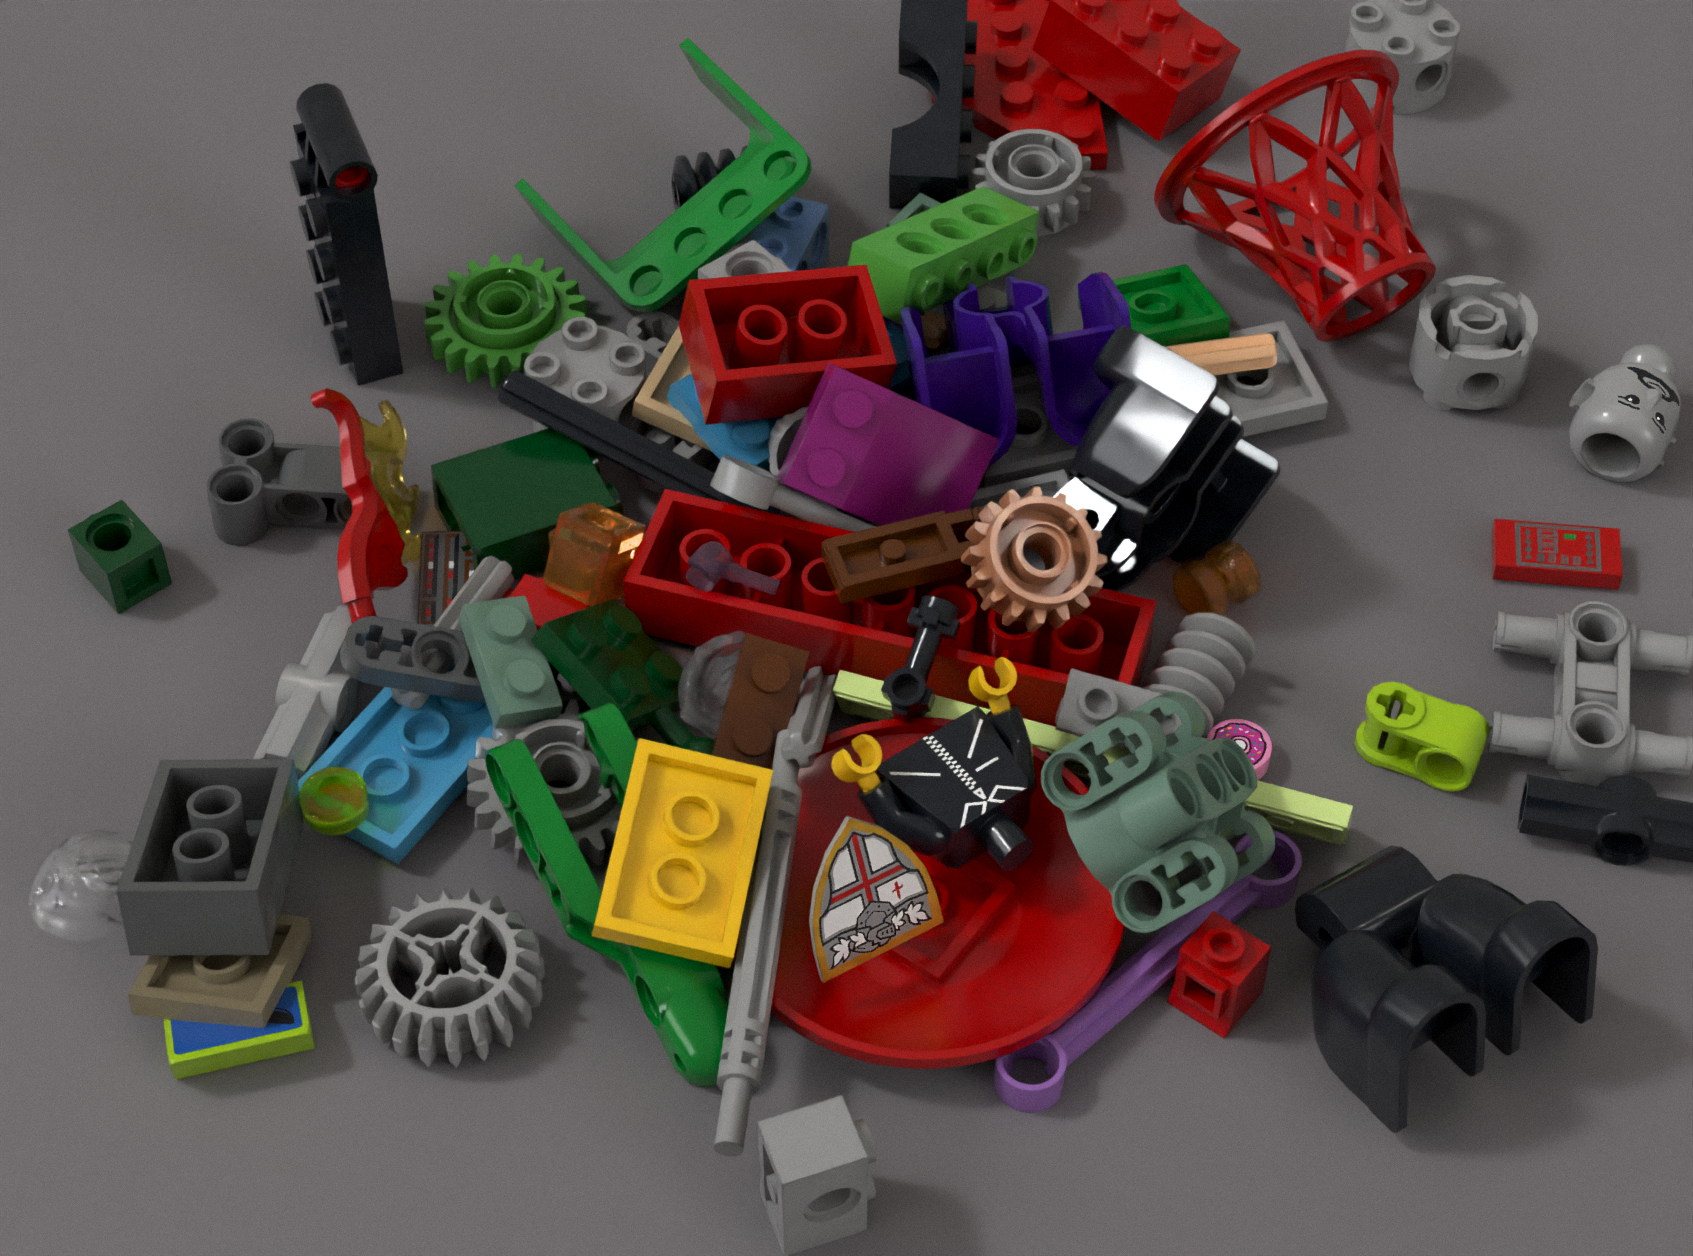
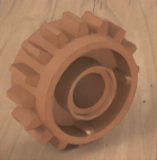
[961,486,1107,632]

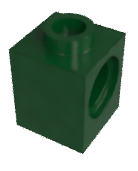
[67,500,172,614]

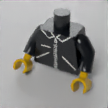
[832,657,1037,871]

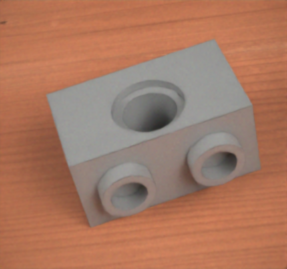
[757,1095,876,1256]

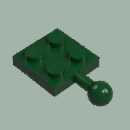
[531,598,714,755]

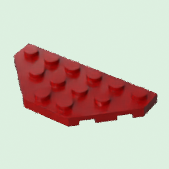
[931,0,1108,170]

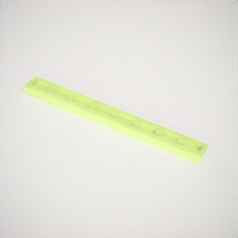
[833,670,1353,846]

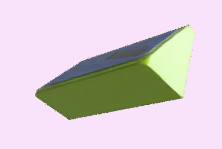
[163,980,315,1080]

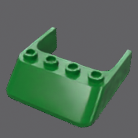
[514,38,811,312]

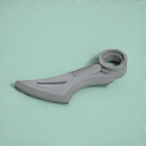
[710,455,881,532]

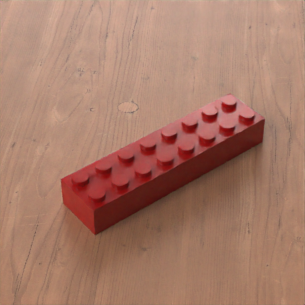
[623,489,1156,727]

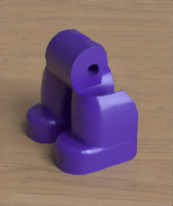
[900,272,1131,466]

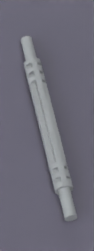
[714,729,802,1156]

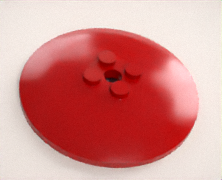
[732,717,1125,1069]

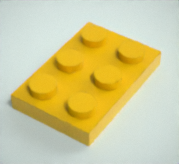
[592,738,773,968]

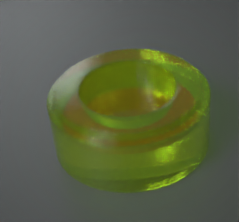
[299,767,370,835]

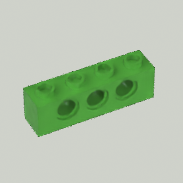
[848,186,1040,324]

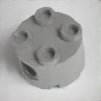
[1344,0,1460,114]
[1409,275,1538,411]
[524,317,648,459]

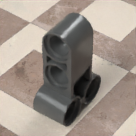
[207,418,398,546]

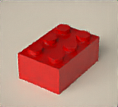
[1032,0,1241,142]
[679,265,897,425]

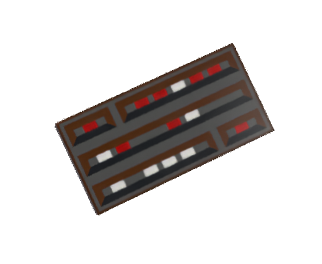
[417,531,474,626]

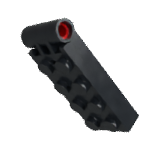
[289,83,403,386]

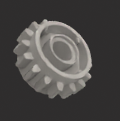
[971,129,1095,236]

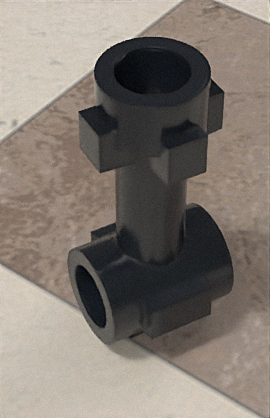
[881,596,960,723]

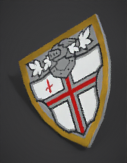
[809,816,944,983]

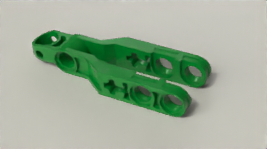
[485,703,729,1087]

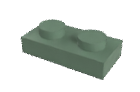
[458,596,563,729]

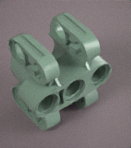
[1041,691,1275,933]

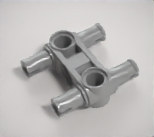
[1487,601,1693,786]

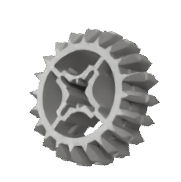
[355,887,545,1069]

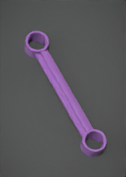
[994,831,1302,1113]

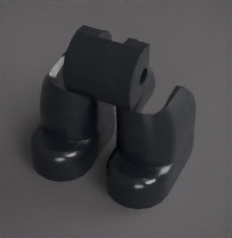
[1053,325,1281,591]
[1295,845,1598,1133]

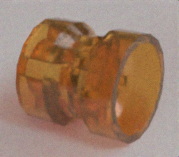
[1172,540,1261,616]

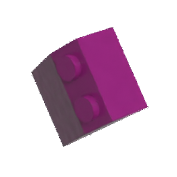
[777,362,1000,526]

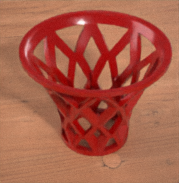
[1154,50,1436,342]

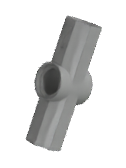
[253,606,376,781]

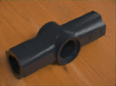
[1517,774,1693,866]

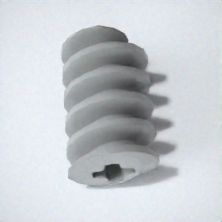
[1142,612,1256,738]

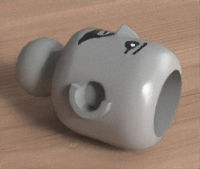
[1569,344,1681,482]

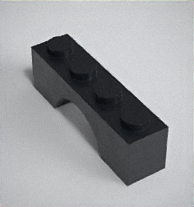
[889,0,978,209]

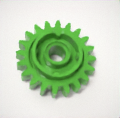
[424,253,587,388]

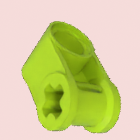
[1354,681,1490,792]

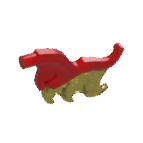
[311,388,421,624]

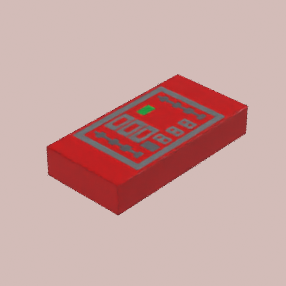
[1491,519,1623,590]

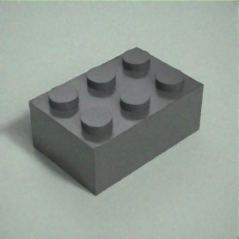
[116,759,304,957]

